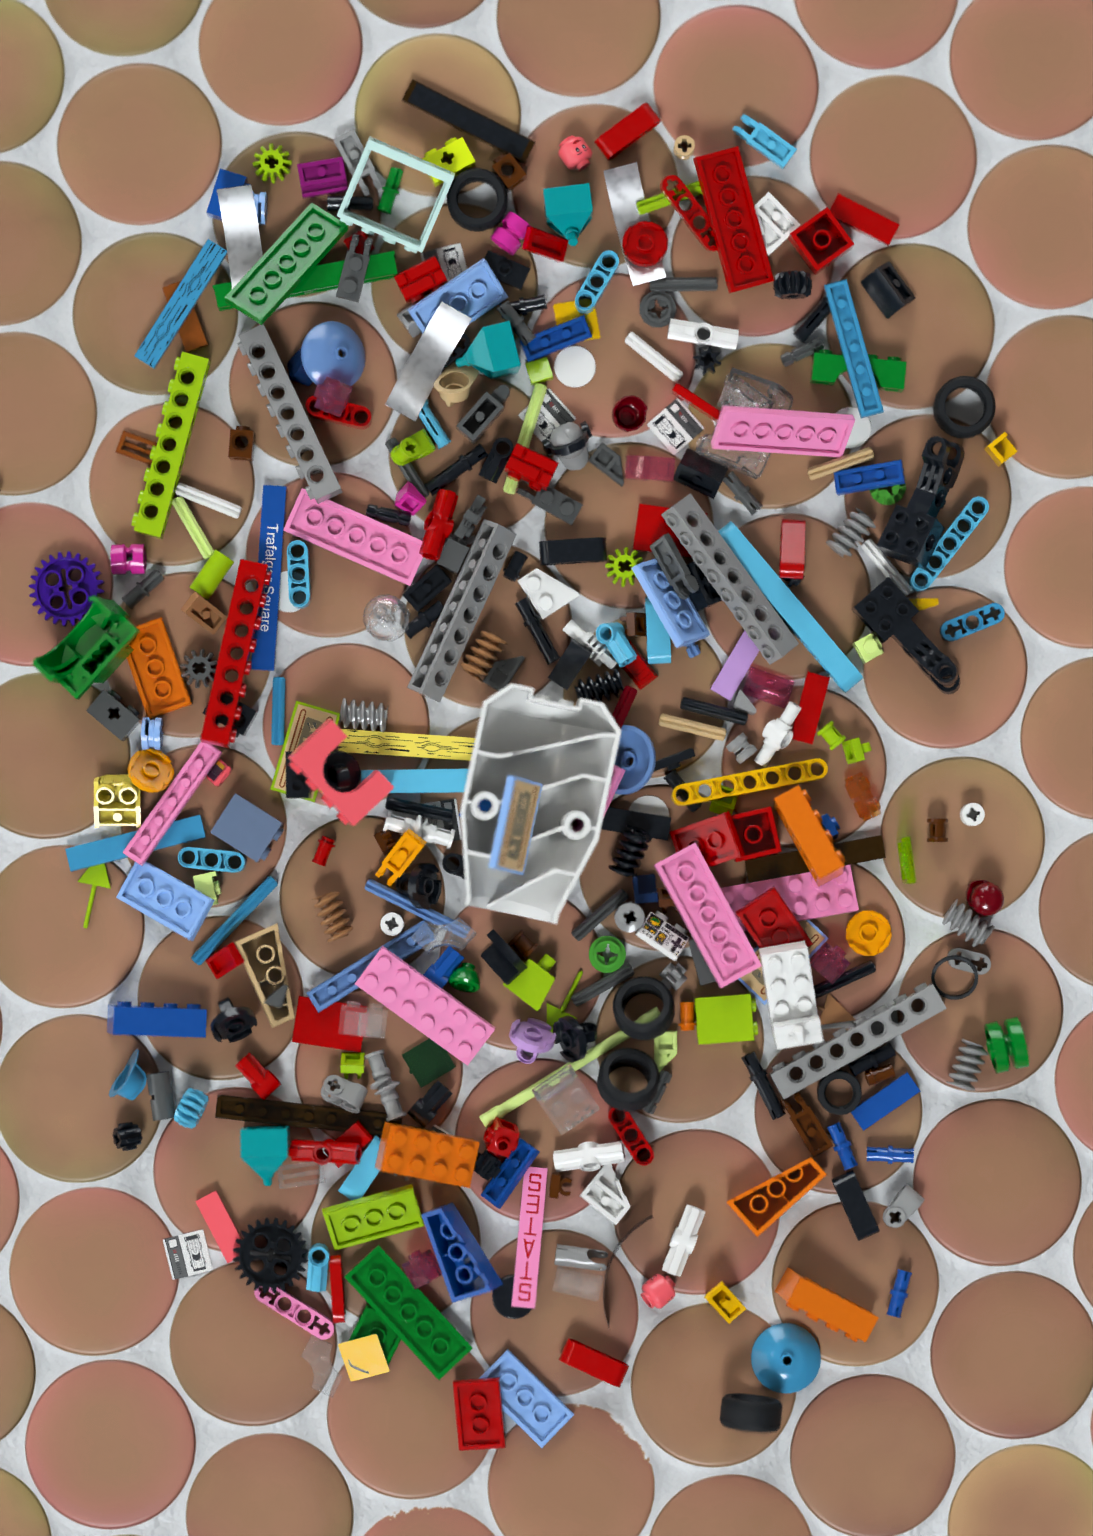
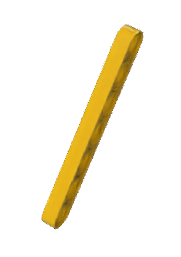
[671,758,828,806]

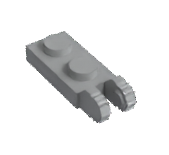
[334,129,382,197]

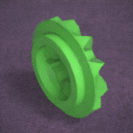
[869,484,906,505]
[589,936,626,973]

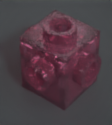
[314,377,353,417]
[810,942,851,984]
[402,1249,442,1289]

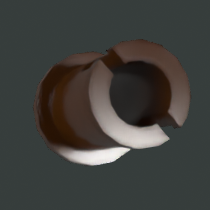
[864,1063,896,1086]

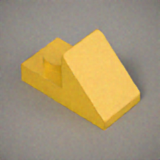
[704,1281,746,1324]

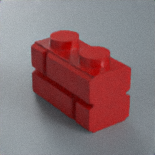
[394,256,448,304]
[504,443,559,492]

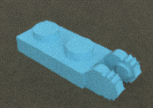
[732,114,797,169]

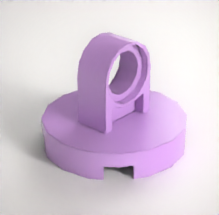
[509,1018,556,1064]

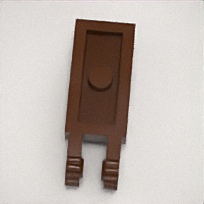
[781,1092,833,1158]

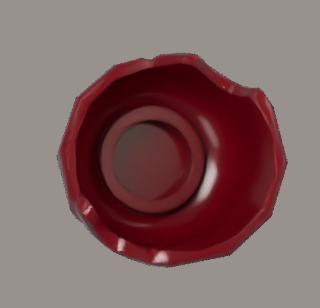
[612,395,648,432]

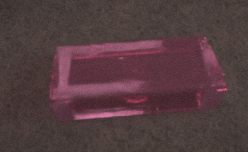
[742,667,795,708]

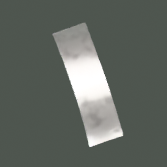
[603,162,666,286]
[217,185,263,289]
[385,302,472,422]

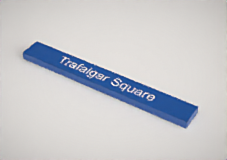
[251,485,287,671]

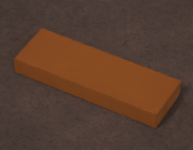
[162,280,208,353]

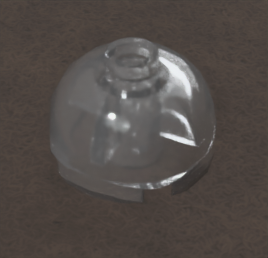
[363,594,410,642]

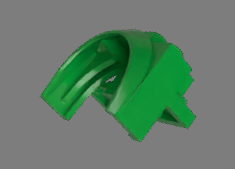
[33,596,140,699]

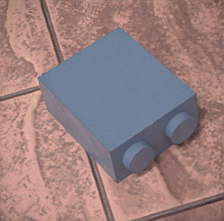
[210,793,284,862]

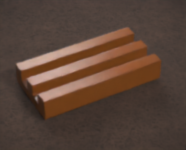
[115,430,167,468]

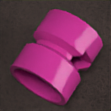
[490,211,531,255]
[111,544,146,575]

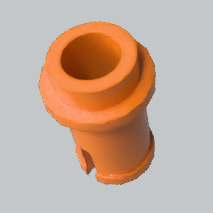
[678,1002,697,1031]

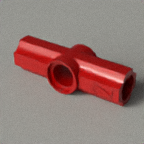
[419,489,459,561]
[289,1139,362,1165]

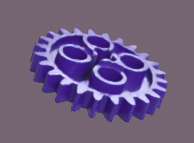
[29,551,105,627]

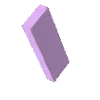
[710,630,759,701]

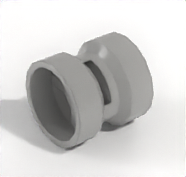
[725,733,757,764]

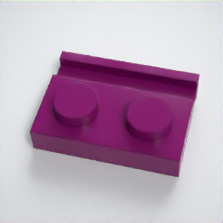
[297,157,348,199]

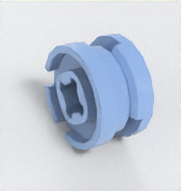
[253,192,267,225]
[141,717,163,750]

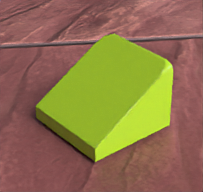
[525,357,553,386]
[709,785,738,815]

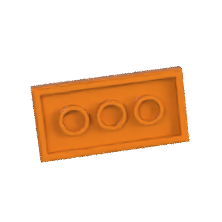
[127,617,193,719]

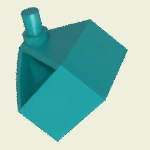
[543,183,593,246]
[455,321,521,379]
[240,1126,291,1186]

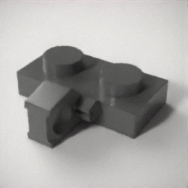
[454,495,487,540]

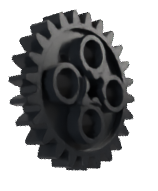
[232,1217,308,1294]

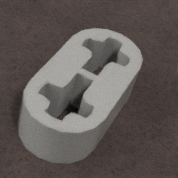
[947,948,991,975]

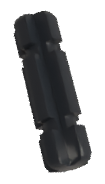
[366,504,411,526]

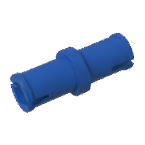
[827,1122,858,1171]
[867,1145,914,1164]
[886,1269,912,1318]

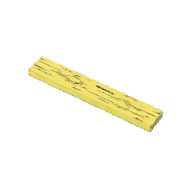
[338,729,476,761]

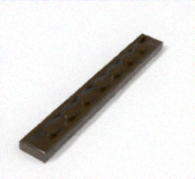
[215,1094,402,1136]

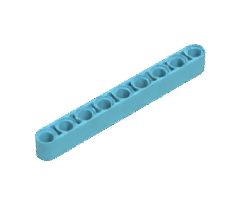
[718,521,863,693]

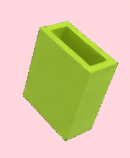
[694,993,758,1045]

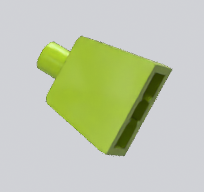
[502,953,557,1012]

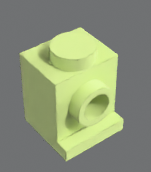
[852,633,884,664]
[193,871,221,905]

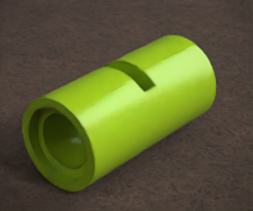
[189,549,234,600]

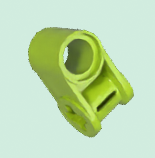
[390,429,436,466]

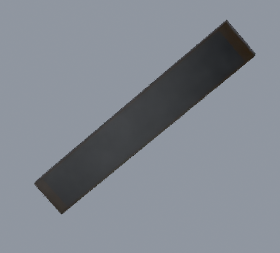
[402,79,535,164]

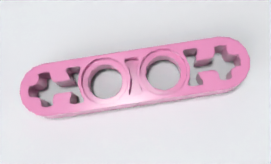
[254,1286,335,1340]

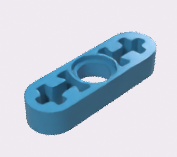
[940,603,1005,642]

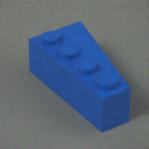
[107,1001,207,1038]
[421,1202,503,1303]

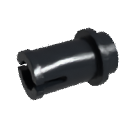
[503,551,528,582]

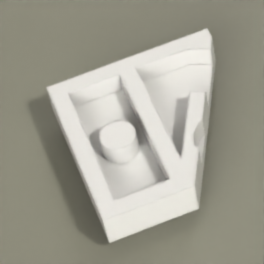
[754,192,801,257]
[517,568,580,620]
[579,1164,631,1225]

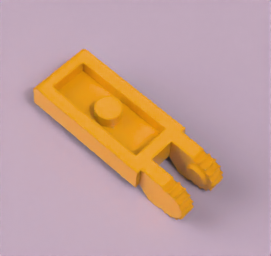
[375,828,427,887]

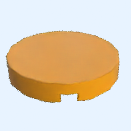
[127,748,174,792]
[845,910,892,956]

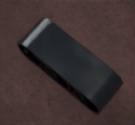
[539,537,607,565]
[831,1170,880,1241]

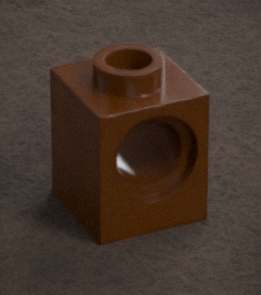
[491,153,527,193]
[228,426,255,461]

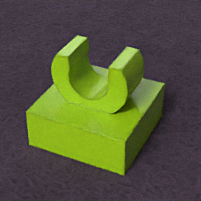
[842,737,872,765]
[340,1052,365,1079]

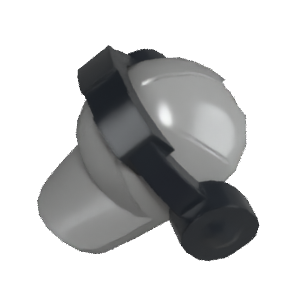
[542,421,592,470]

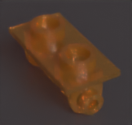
[844,772,881,822]

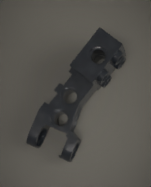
[877,436,965,569]
[851,577,961,694]

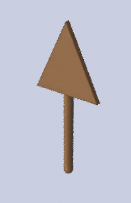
[816,993,856,1025]

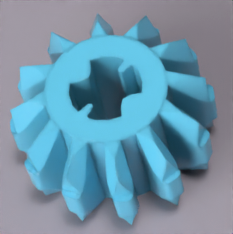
[174,1088,209,1129]

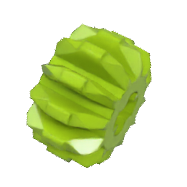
[253,144,292,184]
[605,547,643,587]

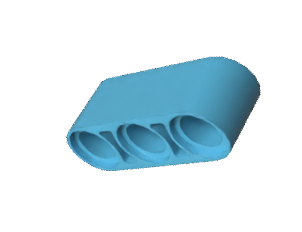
[575,250,619,314]
[287,540,311,609]
[645,597,671,664]
[178,847,247,873]
[338,1135,381,1200]

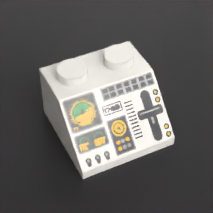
[635,910,690,961]

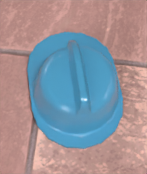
[109,1049,147,1100]

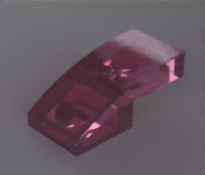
[625,455,675,482]

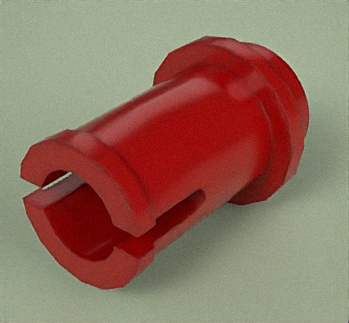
[312,835,335,867]

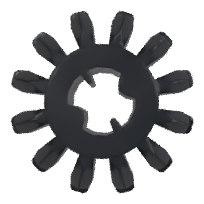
[773,270,812,300]

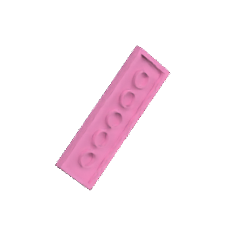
[711,405,855,457]
[283,488,424,587]
[654,843,762,988]
[720,865,859,932]
[355,946,496,1066]

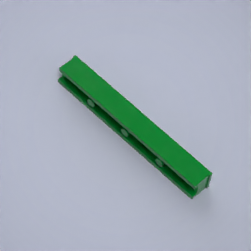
[212,251,398,311]

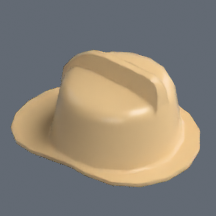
[433,362,479,407]

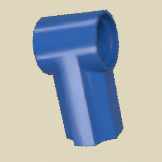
[423,946,464,988]

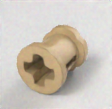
[673,135,695,160]

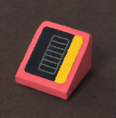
[206,759,233,787]

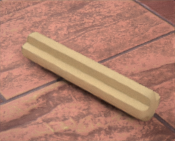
[807,447,874,480]
[658,714,727,741]

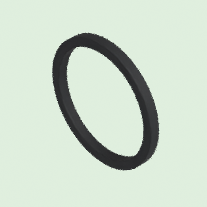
[931,955,978,1000]

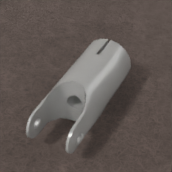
[554,1244,608,1271]

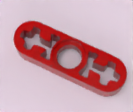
[329,1255,345,1323]

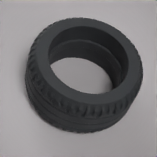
[447,168,508,232]
[933,376,996,439]
[613,976,675,1040]
[597,1048,660,1112]
[720,1393,783,1433]

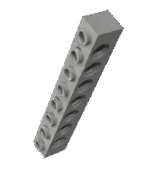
[237,324,343,504]
[661,493,799,665]
[407,519,517,702]
[769,982,947,1099]

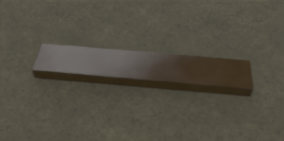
[744,835,886,883]

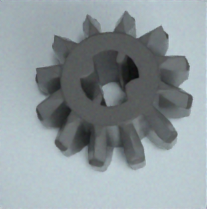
[180,649,218,688]

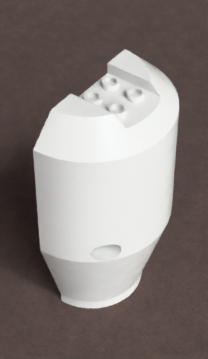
[460,683,621,924]

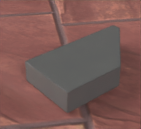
[588,442,624,487]
[483,656,525,692]

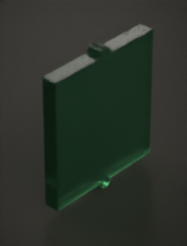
[402,1038,456,1088]

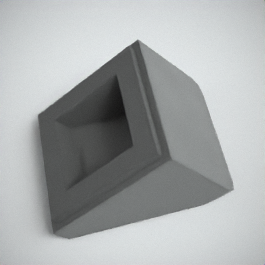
[264,984,288,1009]

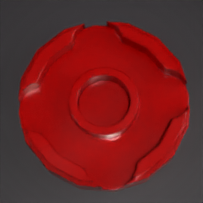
[622,221,668,267]

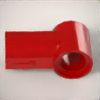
[235,1052,281,1100]

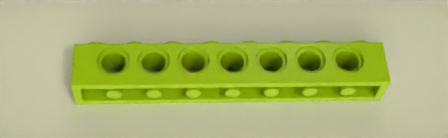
[131,352,211,539]

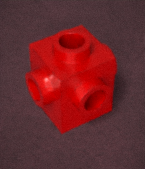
[483,1117,520,1158]

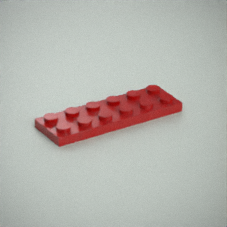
[693,146,774,293]

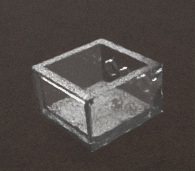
[532,1064,600,1135]

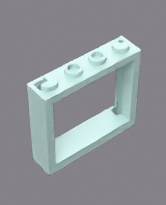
[337,136,455,253]

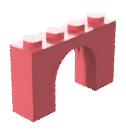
[287,719,394,826]

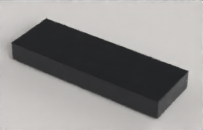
[601,807,672,841]

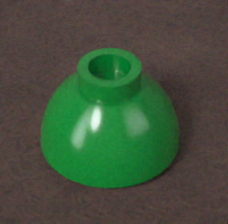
[448,963,481,993]

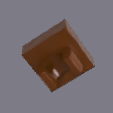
[620,612,646,637]
[374,830,401,856]
[657,887,679,914]
[549,1173,572,1199]

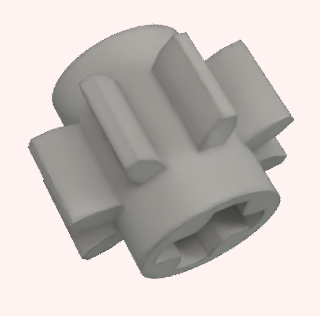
[659,962,687,991]

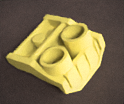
[94,774,142,828]

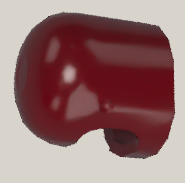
[966,879,1004,916]

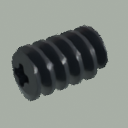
[574,669,624,703]
[608,825,652,877]

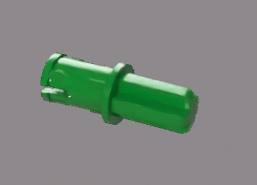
[377,167,404,214]

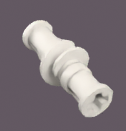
[383,811,455,850]

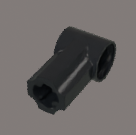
[478,437,514,484]
[407,1080,453,1128]

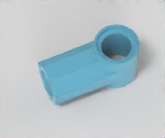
[596,622,637,667]
[306,1243,330,1292]

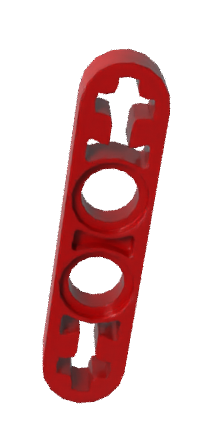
[660,175,717,251]

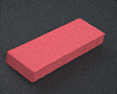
[195,1190,242,1263]

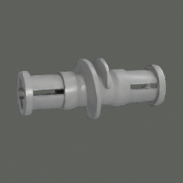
[364,1049,407,1122]

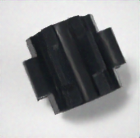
[693,346,721,376]
[112,1122,142,1151]
[474,1150,502,1181]

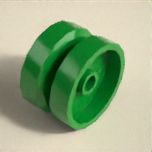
[984,1017,1029,1074]

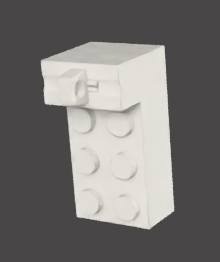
[758,941,823,1050]

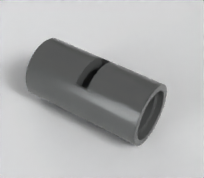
[146,1071,175,1121]

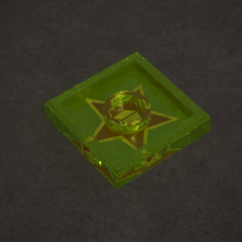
[897,837,916,884]

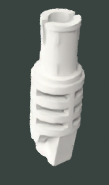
[562,619,617,670]

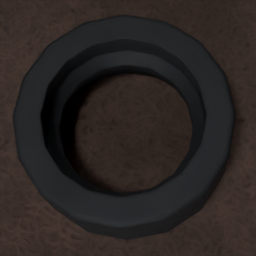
[817,1070,862,1115]

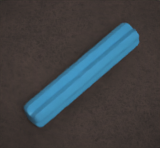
[271,677,286,745]

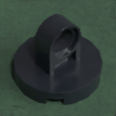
[323,750,361,792]
[396,863,442,910]
[210,997,257,1043]
[553,1015,598,1062]

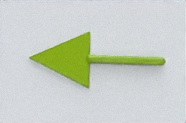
[78,864,111,929]
[547,971,583,1033]

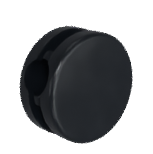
[492,1274,532,1319]

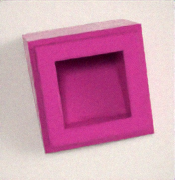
[394,481,427,516]

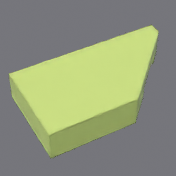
[654,1030,677,1072]

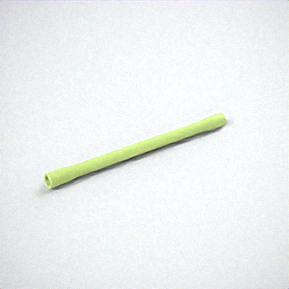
[479,1006,661,1128]

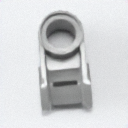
[320,1075,368,1113]
[883,1184,925,1228]

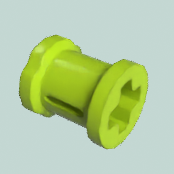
[816,720,846,751]

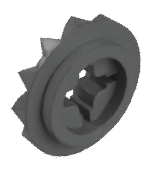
[639,291,676,328]

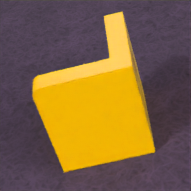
[984,432,1018,467]

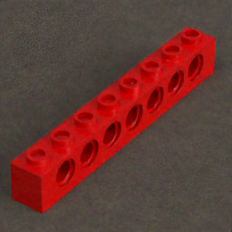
[200,559,272,748]

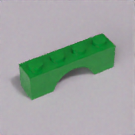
[810,350,907,392]

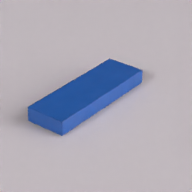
[519,315,592,362]
[834,460,906,496]
[850,1072,920,1131]
[481,1138,540,1209]

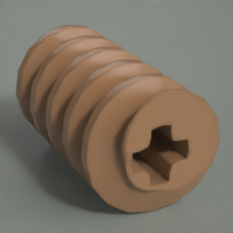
[460,631,508,683]
[311,891,353,943]

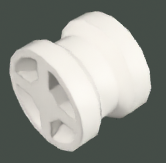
[960,803,985,826]
[380,912,404,936]

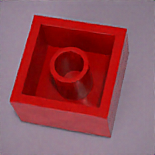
[788,207,854,275]
[731,806,782,862]

